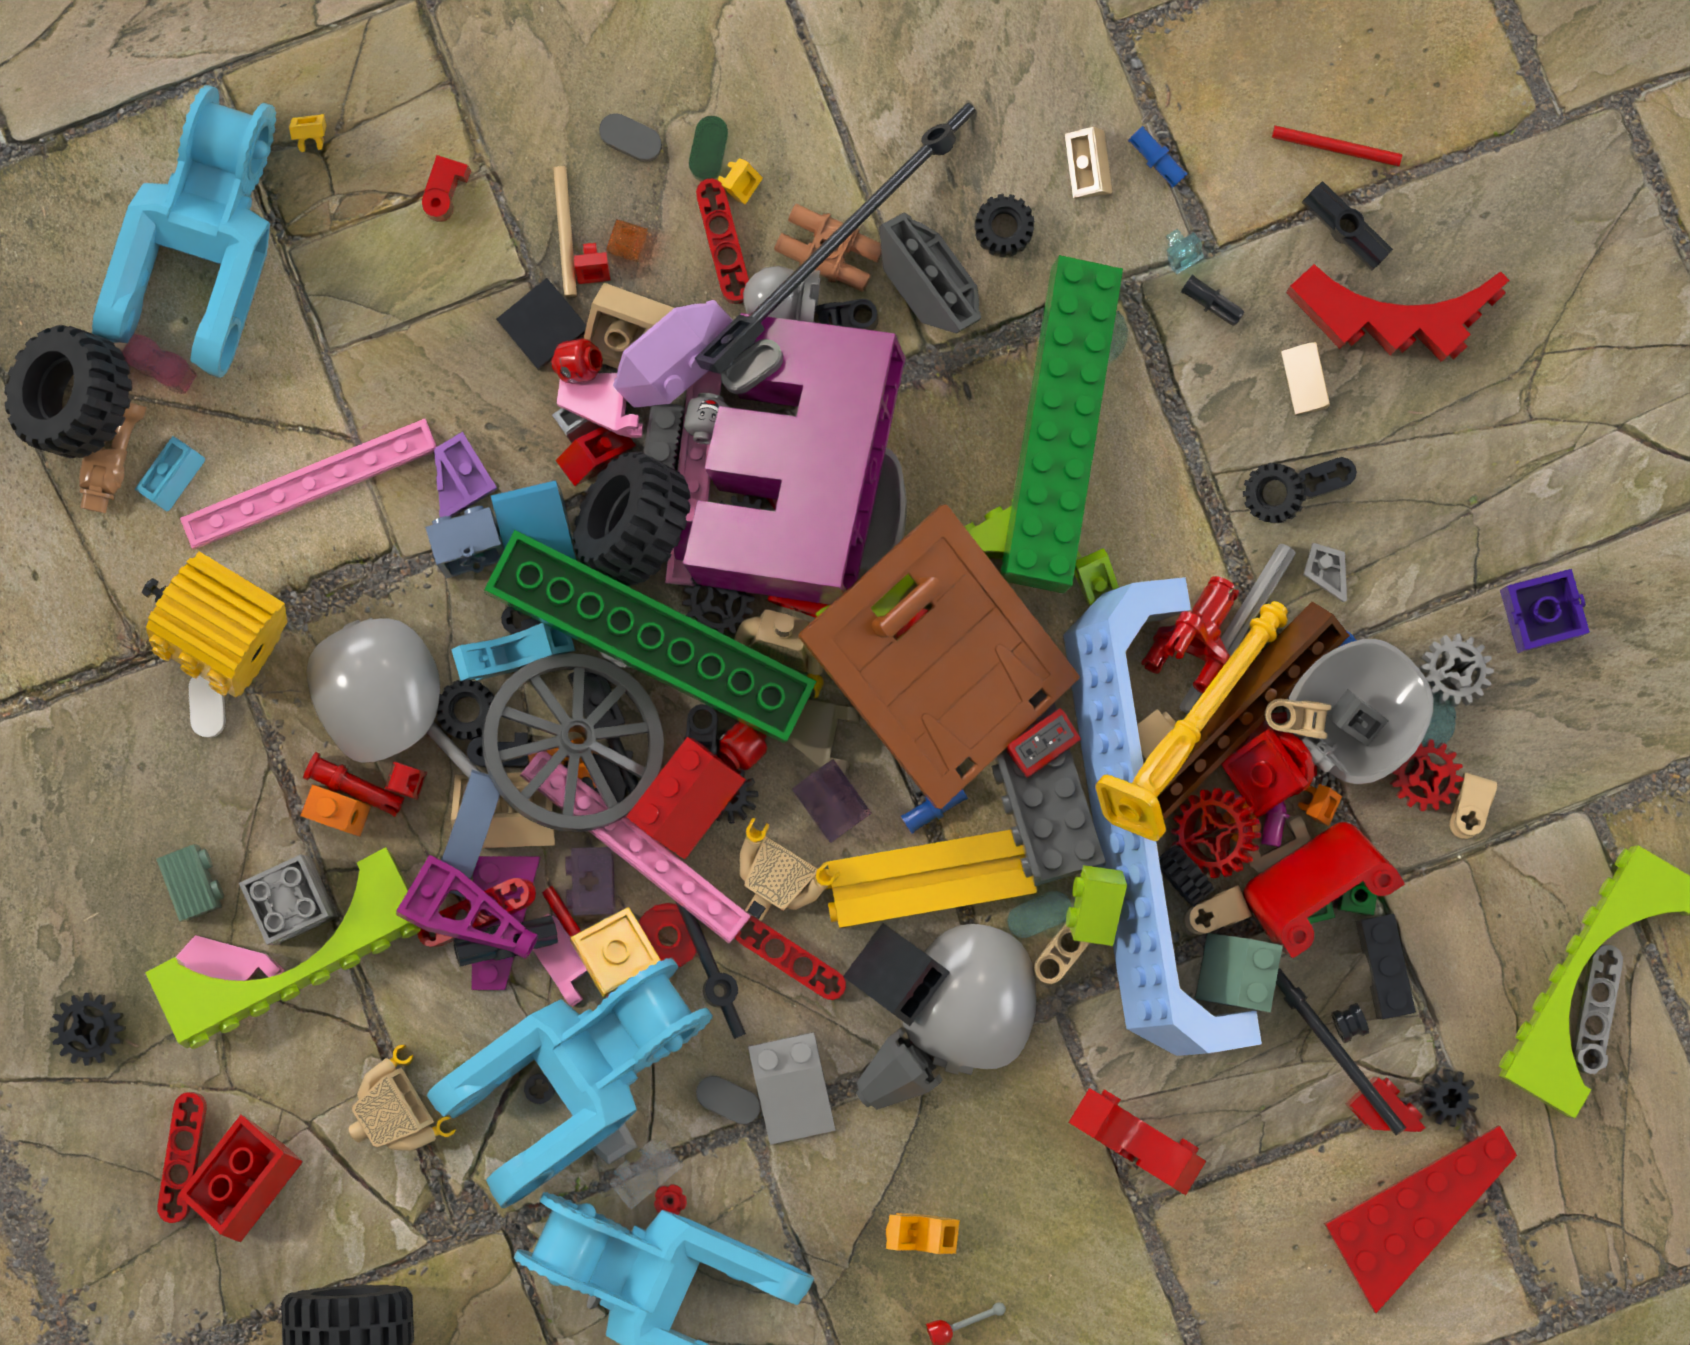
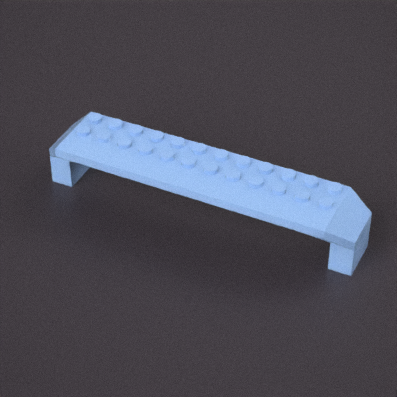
[1063,577,1262,1056]

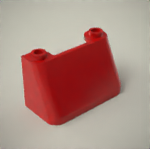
[1244,822,1405,959]

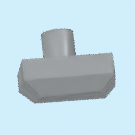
[1303,543,1347,602]
[592,1123,638,1165]

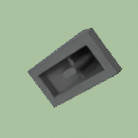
[1327,689,1389,746]

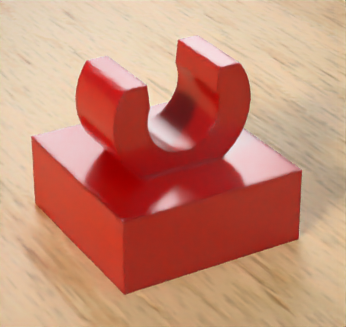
[574,243,611,284]

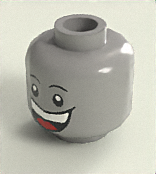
[684,393,729,444]

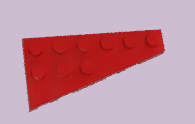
[1324,1125,1517,1314]

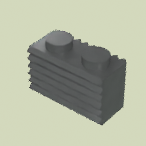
[644,404,685,469]

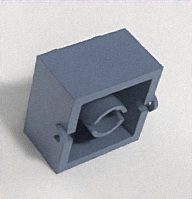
[425,506,504,579]

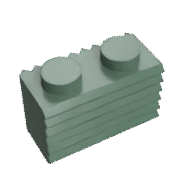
[156,844,224,922]

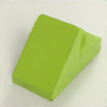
[1074,548,1119,607]

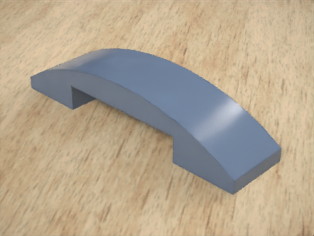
[441,769,500,897]

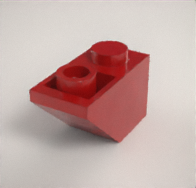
[1345,1077,1426,1132]

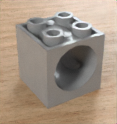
[239,854,338,945]

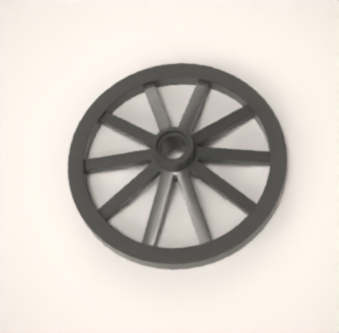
[482,653,664,832]

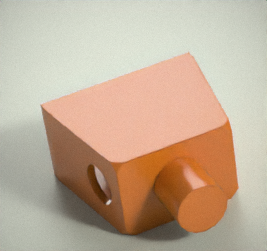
[300,784,371,837]

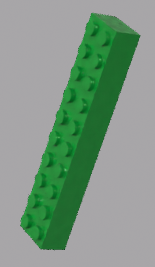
[1000,255,1123,594]
[484,530,817,743]

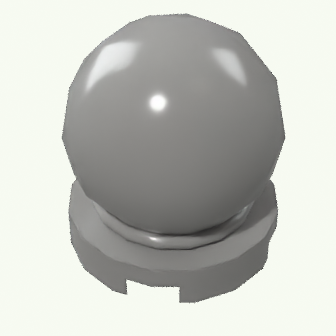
[743,266,820,323]

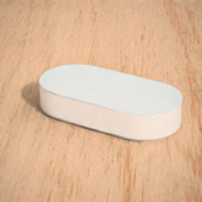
[189,676,226,738]

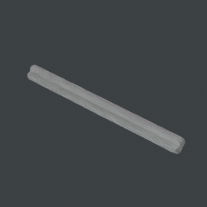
[1179,544,1296,714]

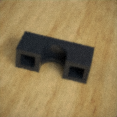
[1355,913,1416,1020]

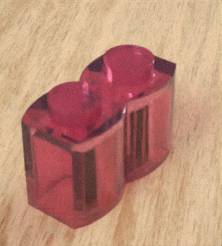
[122,334,197,394]

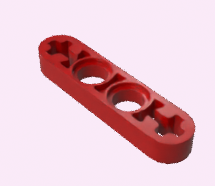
[696,178,749,304]
[417,878,536,947]
[734,916,846,1000]
[157,1092,207,1223]

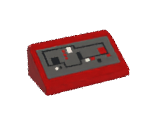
[1007,708,1081,778]

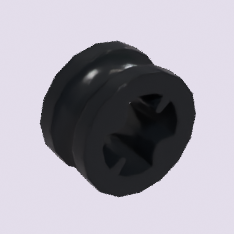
[524,1074,555,1104]

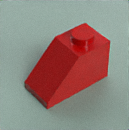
[555,427,636,486]

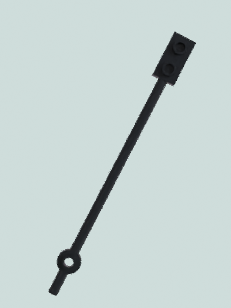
[694,103,976,374]
[567,672,746,1039]

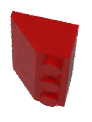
[626,737,746,859]
[178,1114,303,1243]

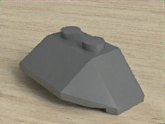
[879,212,981,334]

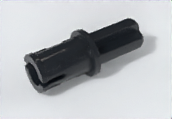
[1181,274,1244,326]

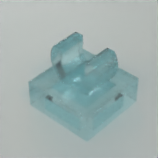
[1166,229,1204,275]

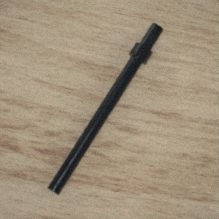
[1276,968,1406,1136]

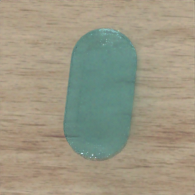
[1007,891,1071,938]

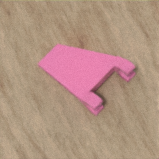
[557,373,643,438]
[533,914,588,1007]
[176,935,285,981]

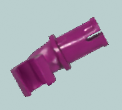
[1234,794,1290,847]

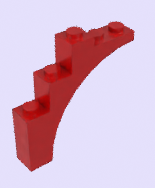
[1286,264,1510,362]

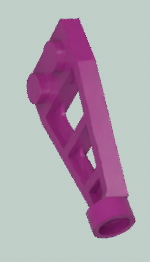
[396,855,538,959]

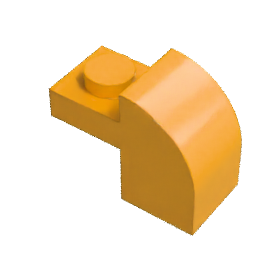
[886,1213,960,1254]

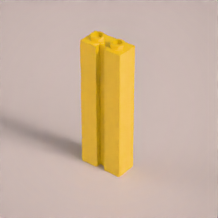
[825,830,1037,928]

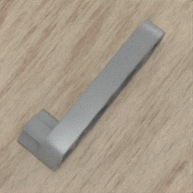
[1572,945,1623,1074]

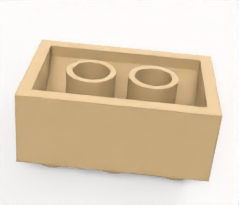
[584,283,674,369]
[451,772,556,848]

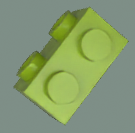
[1066,865,1127,946]

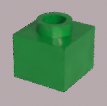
[1337,881,1377,916]

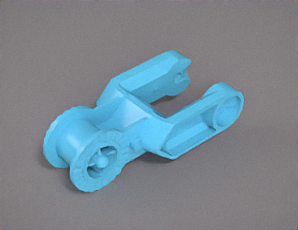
[92,85,276,378]
[426,957,713,1208]
[514,1192,814,1345]

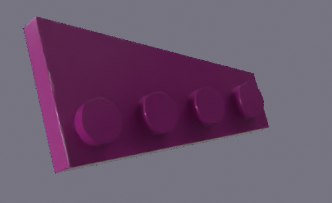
[471,856,541,990]

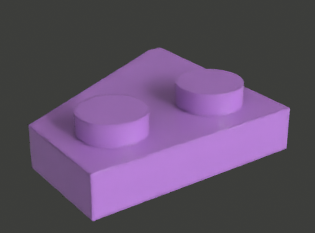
[434,432,498,517]

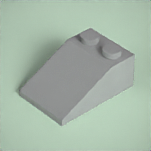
[748,1032,836,1145]

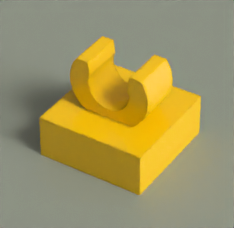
[289,114,327,152]
[718,158,763,205]

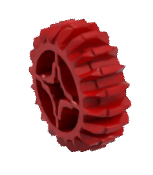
[1170,788,1262,879]

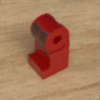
[422,155,471,222]
[385,761,427,800]

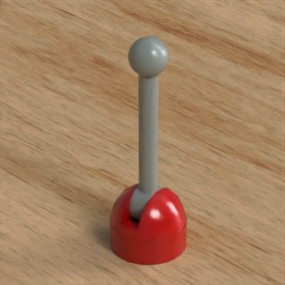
[925,1302,1006,1345]

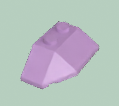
[613,300,733,408]

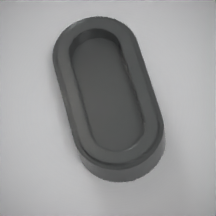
[599,113,662,162]
[721,339,783,394]
[696,1076,760,1124]

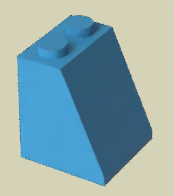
[491,480,578,561]

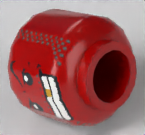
[718,722,767,771]

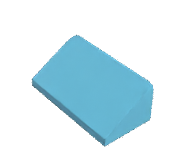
[135,436,205,511]

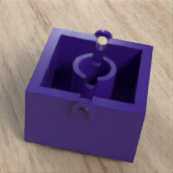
[1500,569,1590,653]

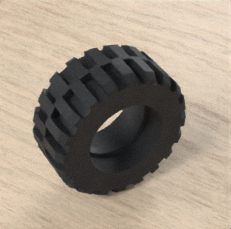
[4,325,132,458]
[573,452,691,586]
[281,1285,414,1345]

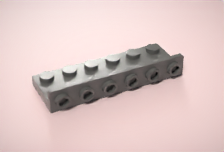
[991,689,1106,886]

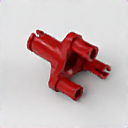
[1141,576,1239,694]

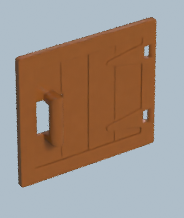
[798,504,1080,809]

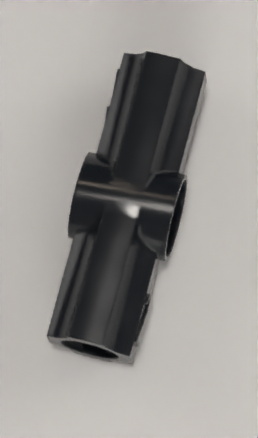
[1302,181,1393,271]
[453,915,558,967]

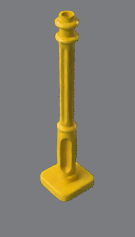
[1095,601,1288,841]

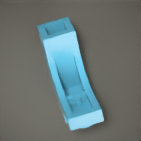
[451,623,575,681]

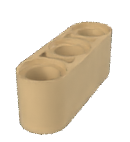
[1033,923,1089,984]

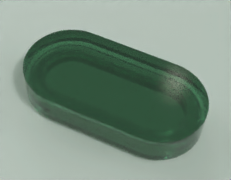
[689,116,728,181]

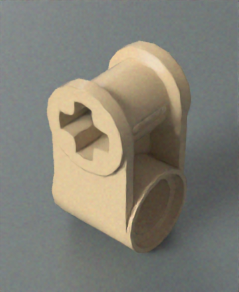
[1265,699,1332,739]
[1449,772,1497,839]
[1184,885,1252,935]

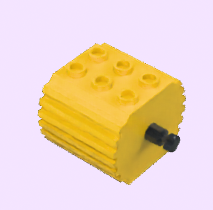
[142,551,288,698]

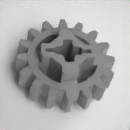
[1419,634,1494,707]

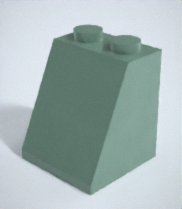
[1195,933,1283,1012]

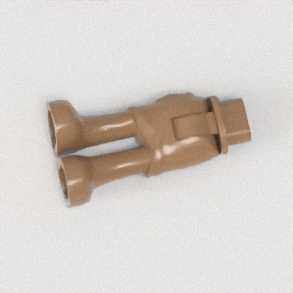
[79,403,147,513]

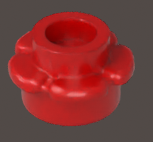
[654,1184,687,1215]

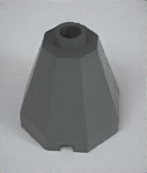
[856,1027,942,1110]

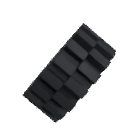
[974,194,1035,257]
[1243,463,1307,523]
[436,680,495,740]
[1159,844,1214,907]

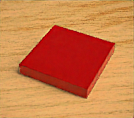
[1221,727,1309,818]

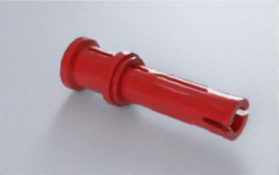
[303,752,405,817]

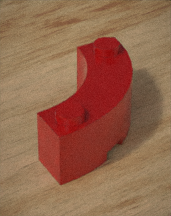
[1068,1088,1206,1196]

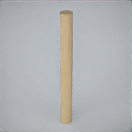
[553,166,577,297]

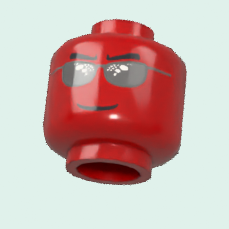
[551,339,603,384]

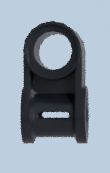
[814,299,878,330]
[684,704,719,756]

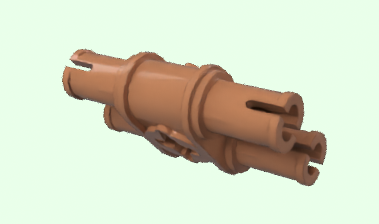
[774,204,882,292]

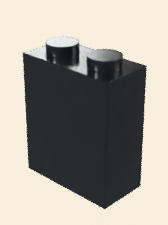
[843,923,950,1026]

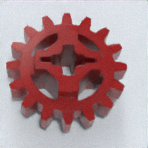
[1390,739,1464,811]

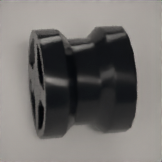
[1331,1003,1369,1043]

